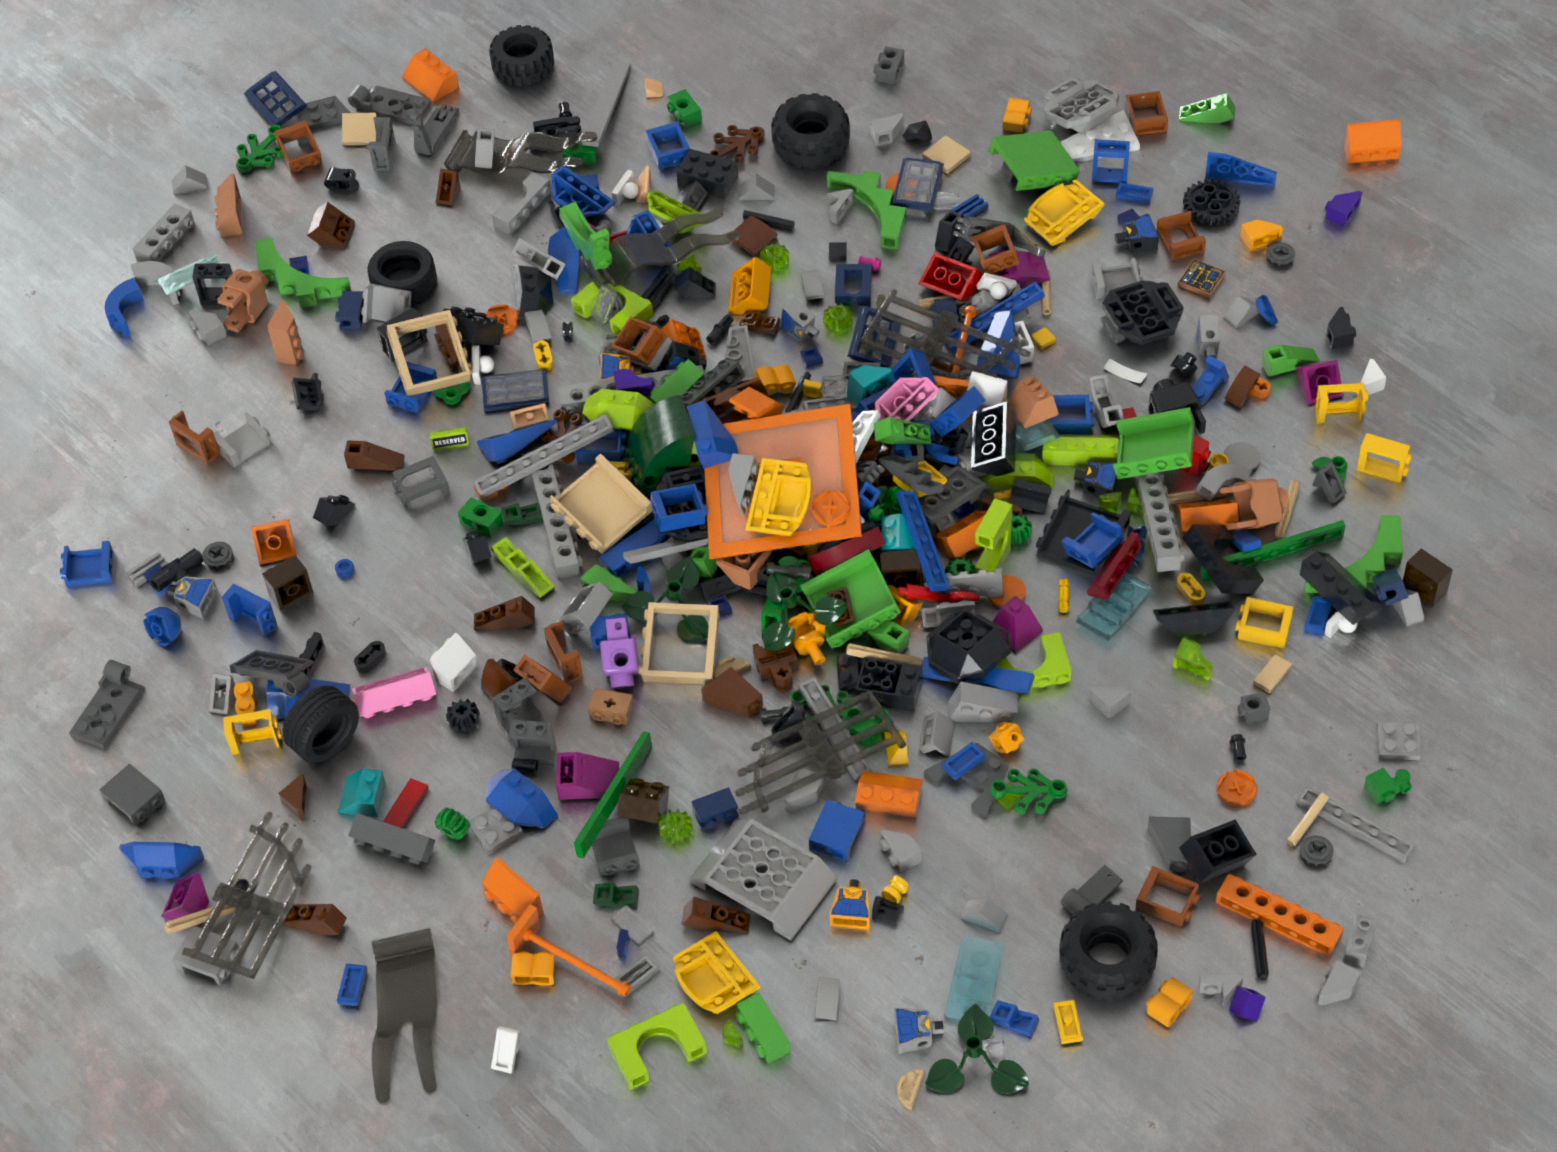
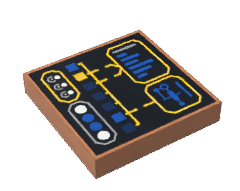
[1178,259,1226,299]

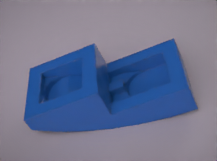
[923,443,958,465]
[637,566,652,595]
[990,1000,1040,1037]

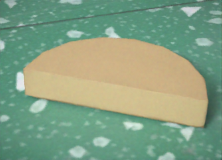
[714,656,751,678]
[897,1069,925,1111]

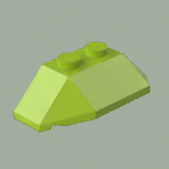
[647,190,712,234]
[582,389,655,430]
[978,453,1053,490]

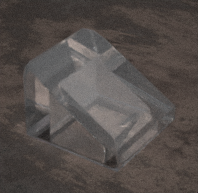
[982,1038,1005,1064]

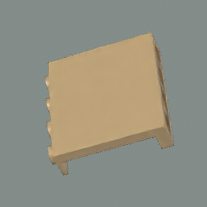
[550,454,652,554]

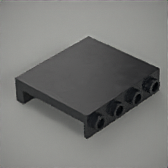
[1036,489,1131,577]

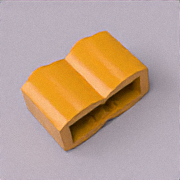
[1003,97,1032,133]
[753,365,796,395]
[234,681,259,728]
[511,951,556,985]
[1146,977,1193,1027]

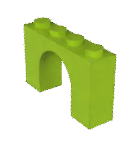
[571,275,654,336]
[975,498,1012,573]
[996,632,1072,692]
[607,1003,707,1090]

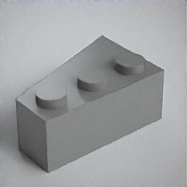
[948,682,1018,723]

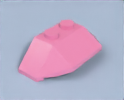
[875,377,940,421]

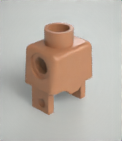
[217,269,268,333]
[1220,478,1289,530]

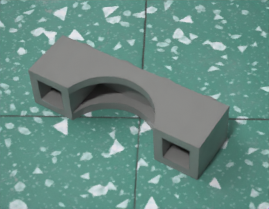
[492,172,551,235]

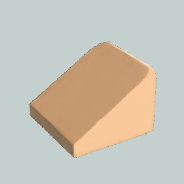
[645,78,663,98]

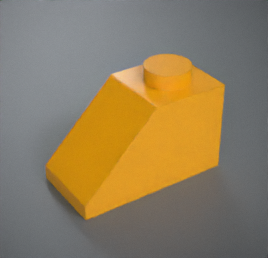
[1240,219,1283,251]

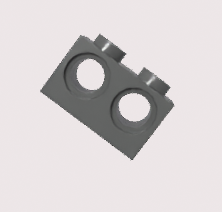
[873,46,904,85]

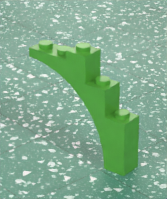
[827,171,906,250]
[560,202,612,270]
[255,238,351,308]
[1305,515,1403,594]

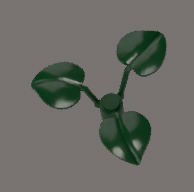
[622,557,709,642]
[763,573,848,651]
[925,1004,1029,1095]

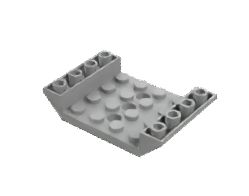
[689,819,837,940]

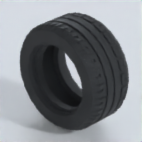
[367,241,437,306]
[282,685,359,763]

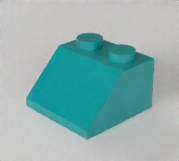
[847,365,892,406]
[881,514,915,552]
[338,769,386,817]

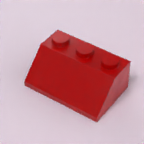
[918,252,983,301]

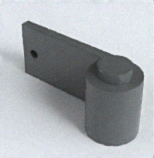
[1061,865,1123,914]

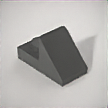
[1312,461,1347,503]

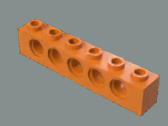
[1216,874,1344,957]

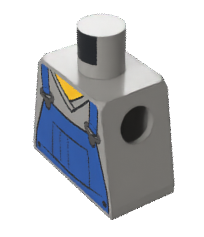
[780,298,820,341]
[1196,314,1220,359]
[168,577,218,619]
[894,1008,944,1054]

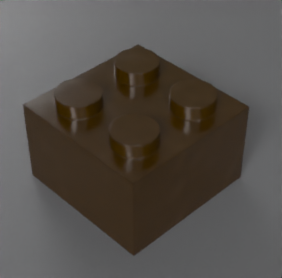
[1403,548,1453,606]
[880,549,921,588]
[262,555,313,611]
[617,778,670,824]

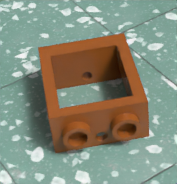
[1125,91,1168,136]
[274,120,322,173]
[972,224,1020,274]
[611,316,667,366]
[513,654,572,703]
[1135,866,1201,928]

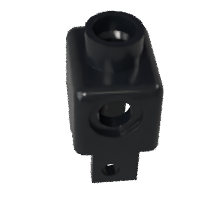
[1148,378,1206,434]

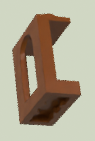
[1156,211,1206,261]
[169,410,220,465]
[544,621,583,684]

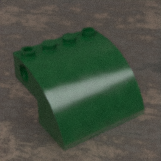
[623,395,695,496]

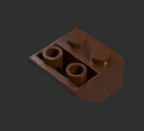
[307,202,355,248]

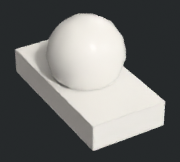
[611,170,639,206]
[976,273,1017,299]
[472,345,494,385]
[1325,611,1358,638]
[491,1026,520,1073]

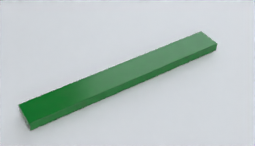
[1200,520,1346,580]
[574,731,652,859]

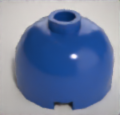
[143,607,181,646]

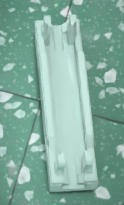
[157,254,223,295]

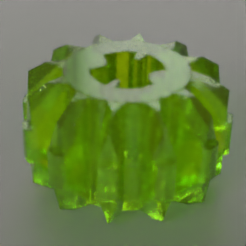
[760,242,789,272]
[823,303,853,333]
[658,809,693,844]

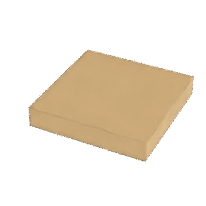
[342,113,377,146]
[922,135,971,174]

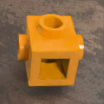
[988,722,1025,753]

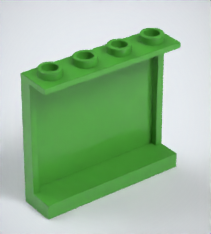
[988,130,1080,191]
[1113,407,1195,479]
[800,549,901,649]

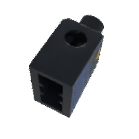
[1115,214,1159,252]
[661,341,707,371]
[1074,461,1118,502]

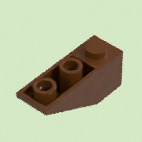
[434,323,464,374]
[344,440,405,471]
[473,596,535,631]
[681,897,750,934]
[279,904,347,935]

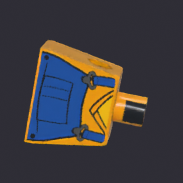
[600,353,642,380]
[830,879,870,929]

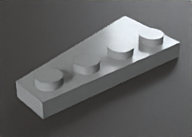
[725,325,756,386]
[925,568,1004,598]

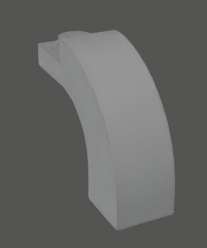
[511,238,566,280]
[131,261,182,305]
[1087,374,1124,428]
[1194,464,1256,501]

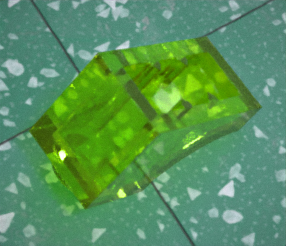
[1173,638,1214,680]

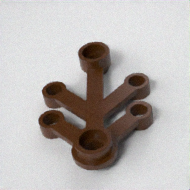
[710,125,765,163]
[540,409,583,464]

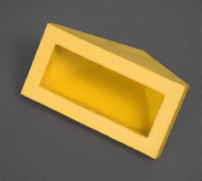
[884,730,908,767]

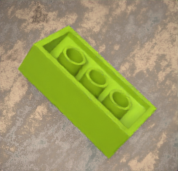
[1042,434,1118,466]

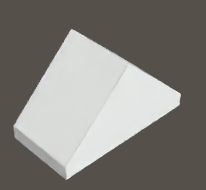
[1361,359,1386,395]

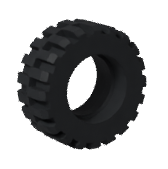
[489,25,554,87]

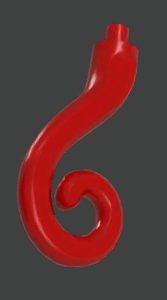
[898,584,980,604]

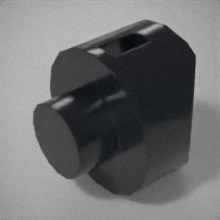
[1170,352,1198,380]

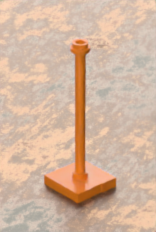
[933,305,977,399]
[506,904,632,997]

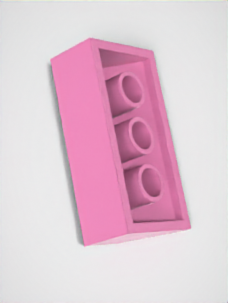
[352,666,436,718]

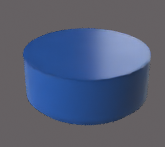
[335,559,355,578]

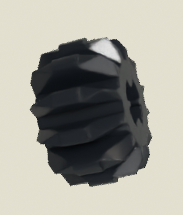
[446,699,480,732]

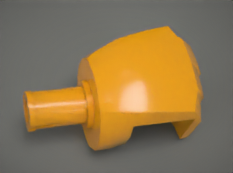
[788,611,826,665]

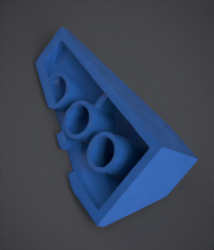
[1205,152,1277,186]
[548,226,583,293]
[976,310,1020,380]
[687,400,739,469]
[477,419,557,464]
[267,678,350,722]

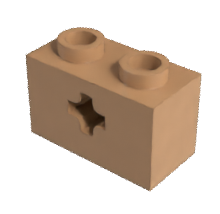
[588,688,634,725]

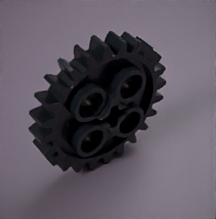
[1183,179,1241,226]

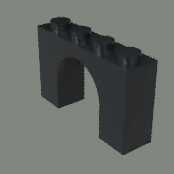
[1183,524,1264,594]

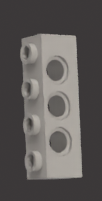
[133,203,194,262]

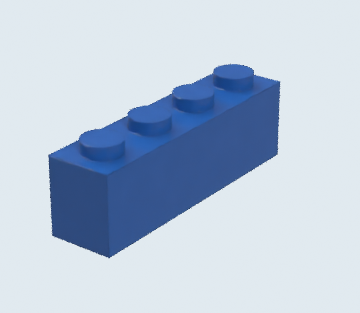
[599,519,671,578]

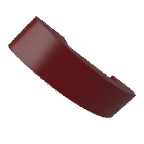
[807,526,886,575]

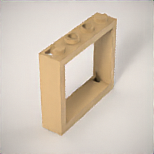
[387,310,473,396]
[639,602,720,685]

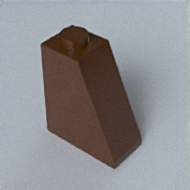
[701,667,763,717]

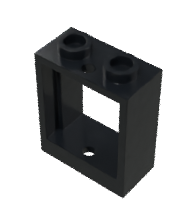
[192,263,233,305]
[377,307,428,362]

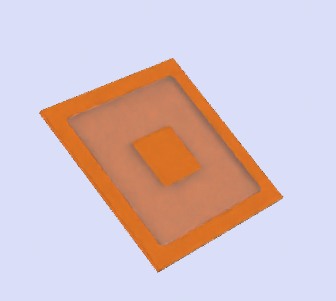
[704,404,862,559]

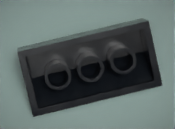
[971,401,1016,477]
[1300,552,1383,625]

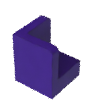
[1229,986,1266,1021]

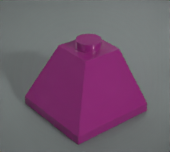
[1296,360,1344,404]
[992,595,1043,654]
[161,872,209,920]

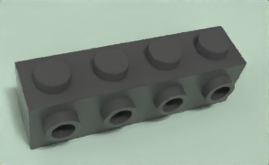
[681,359,745,416]
[348,813,436,865]

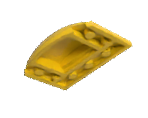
[1024,180,1105,246]
[745,458,812,536]
[673,931,760,1014]

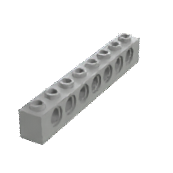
[558,365,703,414]
[527,452,582,579]
[1134,472,1184,572]

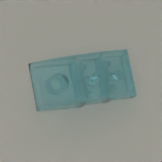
[1016,419,1059,451]
[1076,572,1153,641]
[944,935,1005,1020]

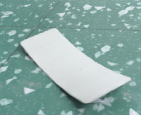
[1104,359,1147,383]

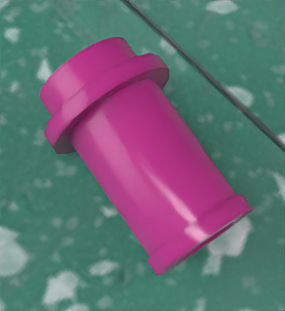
[858,256,882,271]

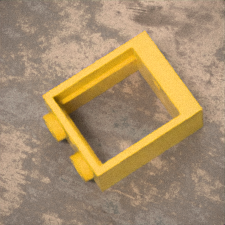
[1357,433,1412,483]
[1235,597,1294,649]

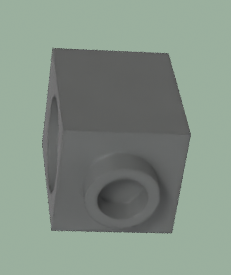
[1237,692,1270,724]

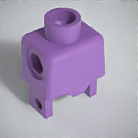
[600,618,639,689]

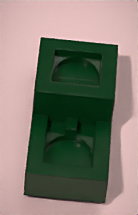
[501,503,543,525]
[593,883,639,908]

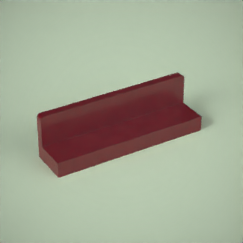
[1087,532,1142,600]

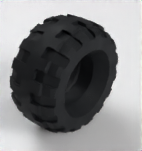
[771,93,850,169]
[1059,901,1158,1000]

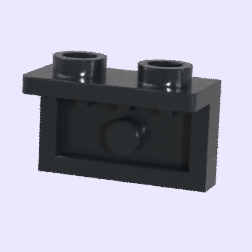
[291,373,324,411]
[837,653,864,691]

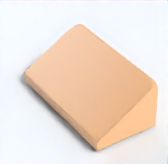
[636,166,651,203]
[509,403,550,430]

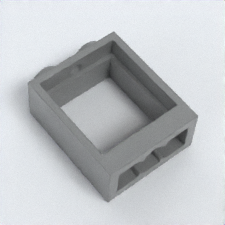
[557,581,613,635]

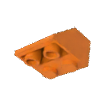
[661,319,706,359]
[729,387,785,419]

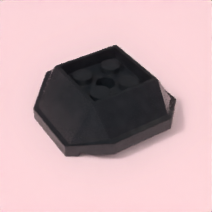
[1102,280,1184,345]
[655,465,708,542]
[926,609,1012,685]

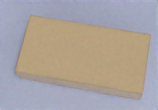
[1253,654,1292,694]

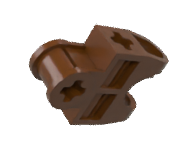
[752,643,798,692]

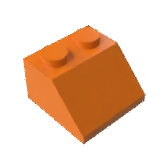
[251,518,297,565]

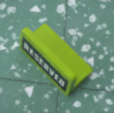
[430,426,469,451]

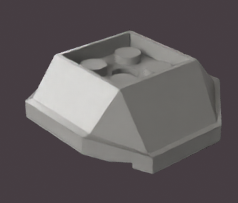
[1044,77,1120,134]

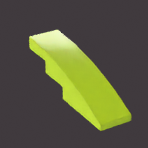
[491,537,555,598]

